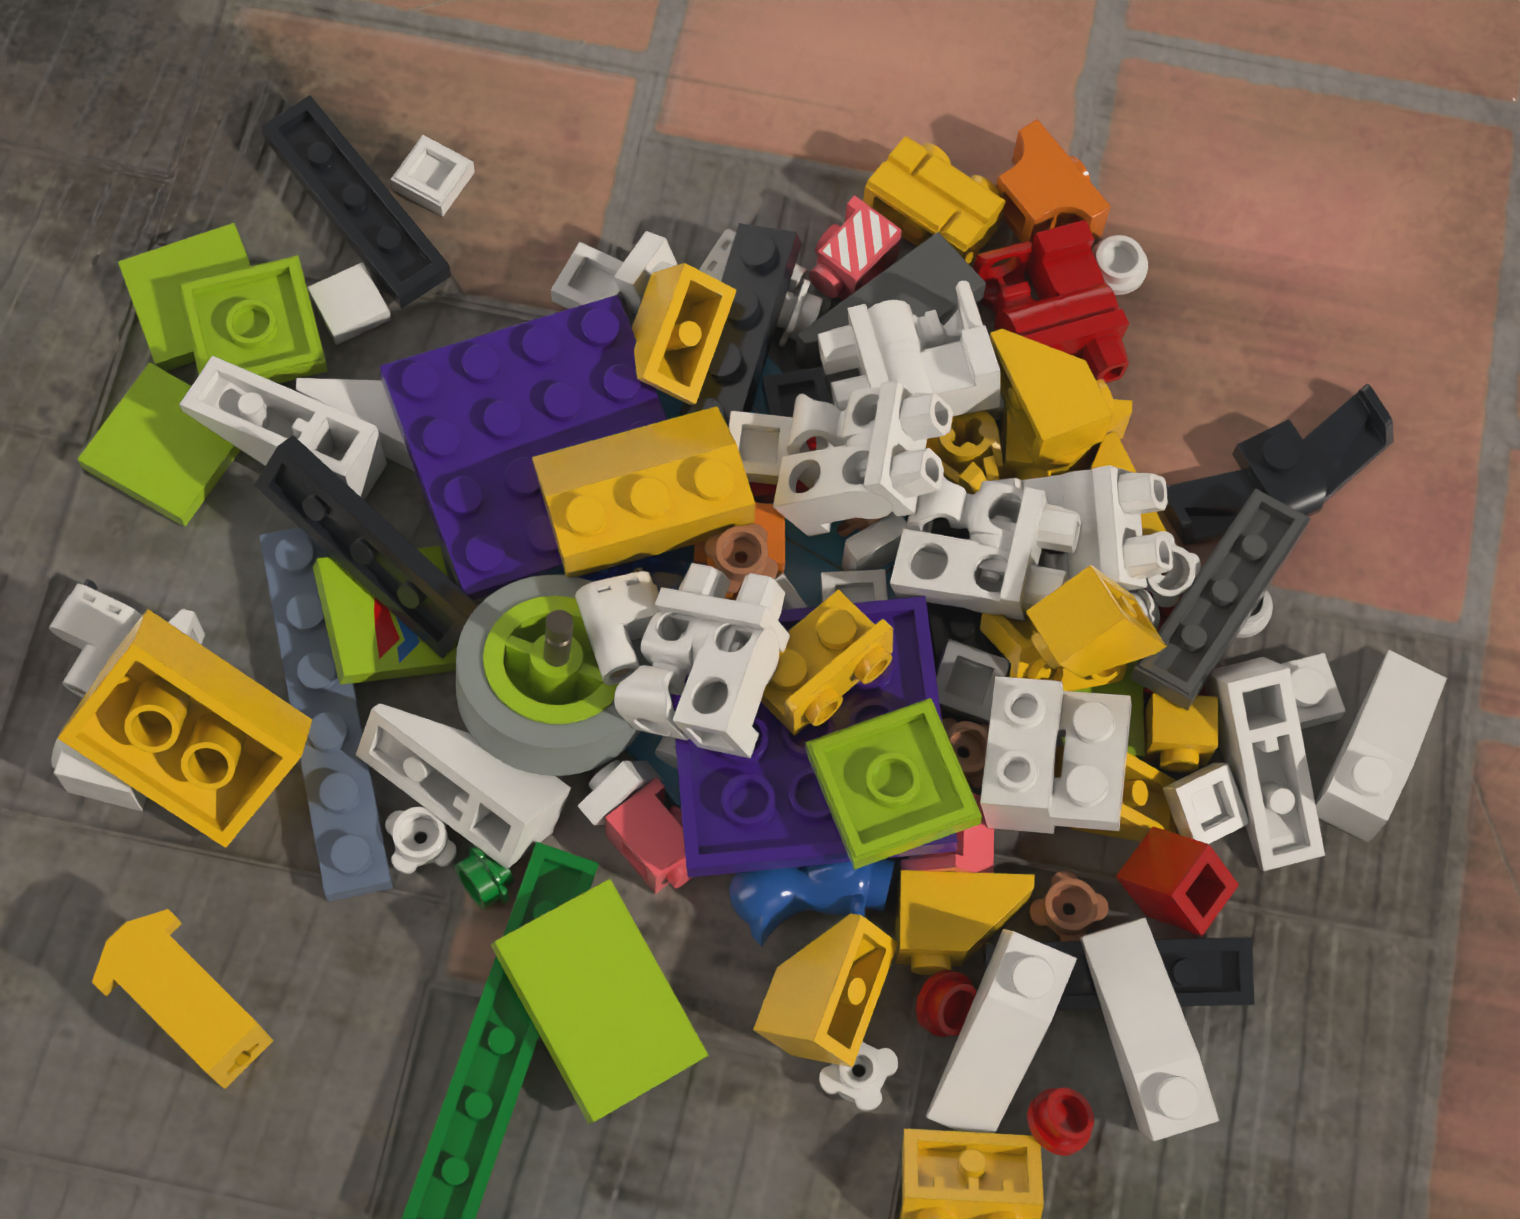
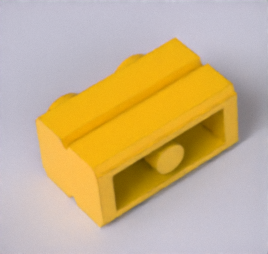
[863,136,1006,264]

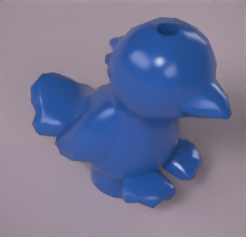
[729,859,895,947]

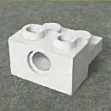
[980,676,1132,834]

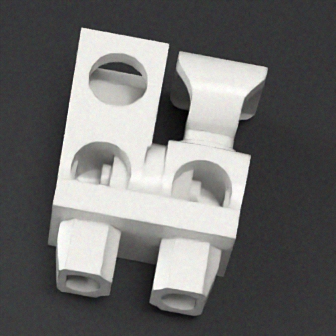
[817,281,1001,416]
[773,380,953,537]
[993,465,1173,590]
[890,477,1081,621]
[614,563,790,758]

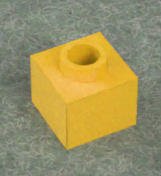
[1142,693,1218,772]

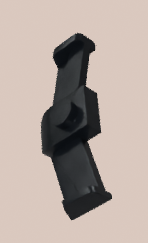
[1163,384,1394,546]

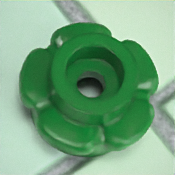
[455,846,514,910]

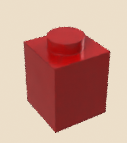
[1115,826,1239,936]

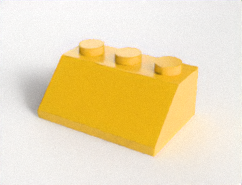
[532,406,755,578]
[57,609,312,848]

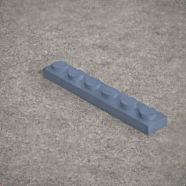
[259,527,393,902]

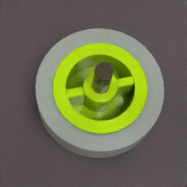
[456,575,652,776]

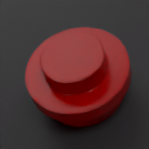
[916,970,977,1037]
[1027,1088,1094,1156]

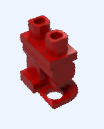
[973,219,1130,383]

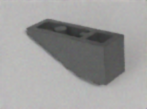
[795,232,986,370]

